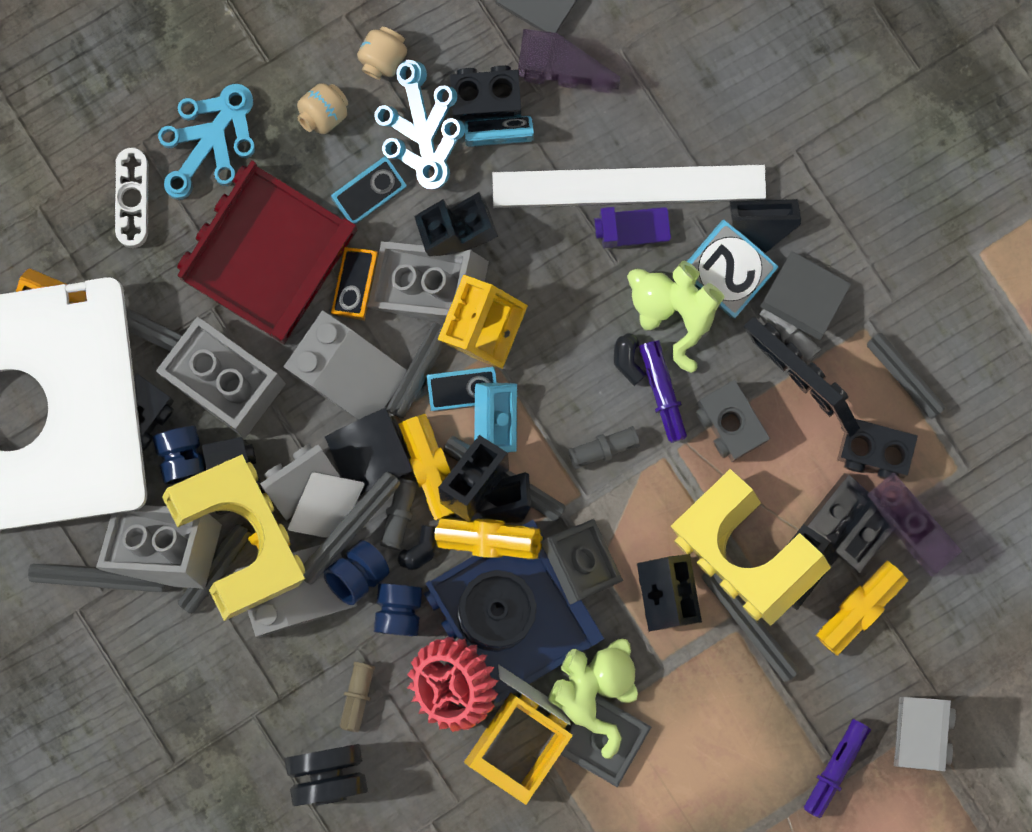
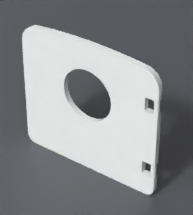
[0,278,147,530]

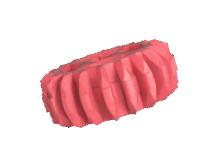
[407,637,499,732]

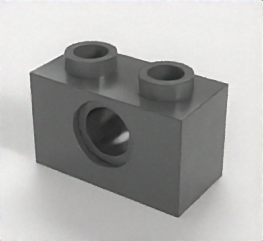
[696,379,770,462]

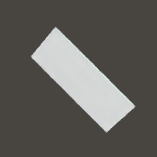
[498,664,570,725]

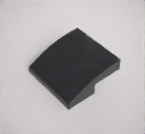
[414,192,498,256]
[325,407,414,497]
[804,473,902,572]

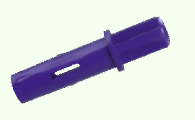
[639,340,687,443]
[804,719,871,818]

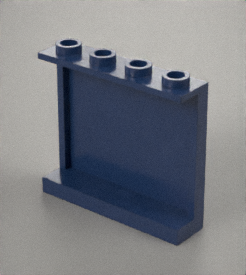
[423,520,604,703]

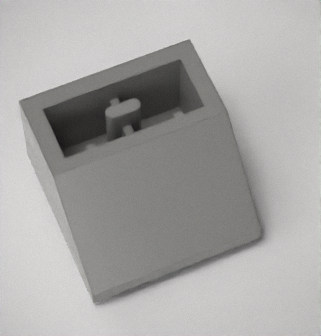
[260,444,341,523]
[894,697,956,771]

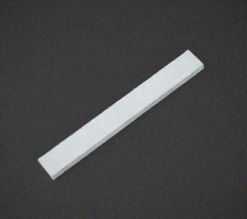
[492,165,766,208]

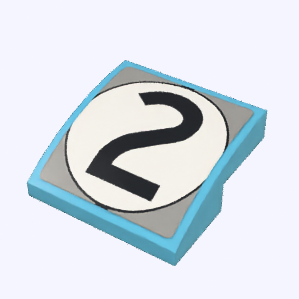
[687,220,778,318]

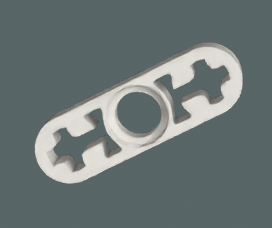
[115,148,149,248]

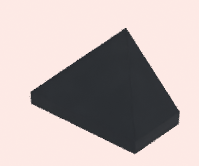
[730,199,801,253]
[470,472,531,523]

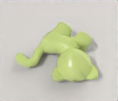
[627,260,725,373]
[548,639,638,759]

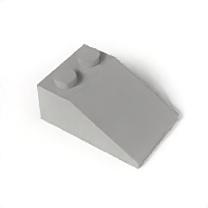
[367,241,489,324]
[284,310,407,420]
[156,316,286,438]
[96,505,222,589]
[235,545,357,638]

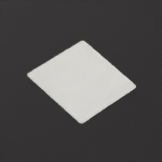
[288,472,364,538]

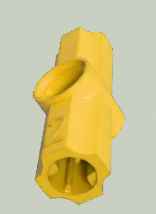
[398,413,456,521]
[435,517,543,559]
[815,560,909,656]

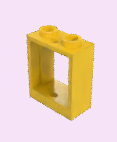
[438,275,528,369]
[464,693,573,805]

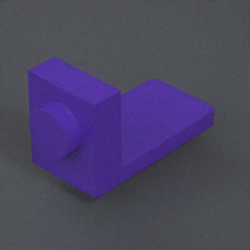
[594,207,671,248]

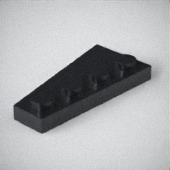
[744,317,860,437]

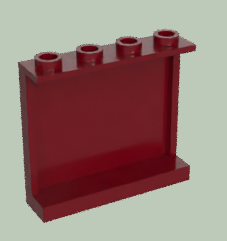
[177,160,358,345]

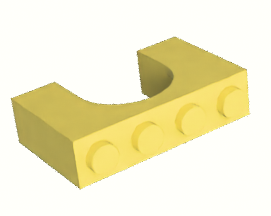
[162,455,305,621]
[671,469,831,626]

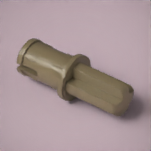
[340,662,375,732]

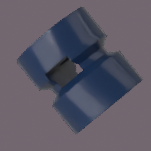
[152,426,207,484]
[323,540,390,605]
[374,584,423,637]

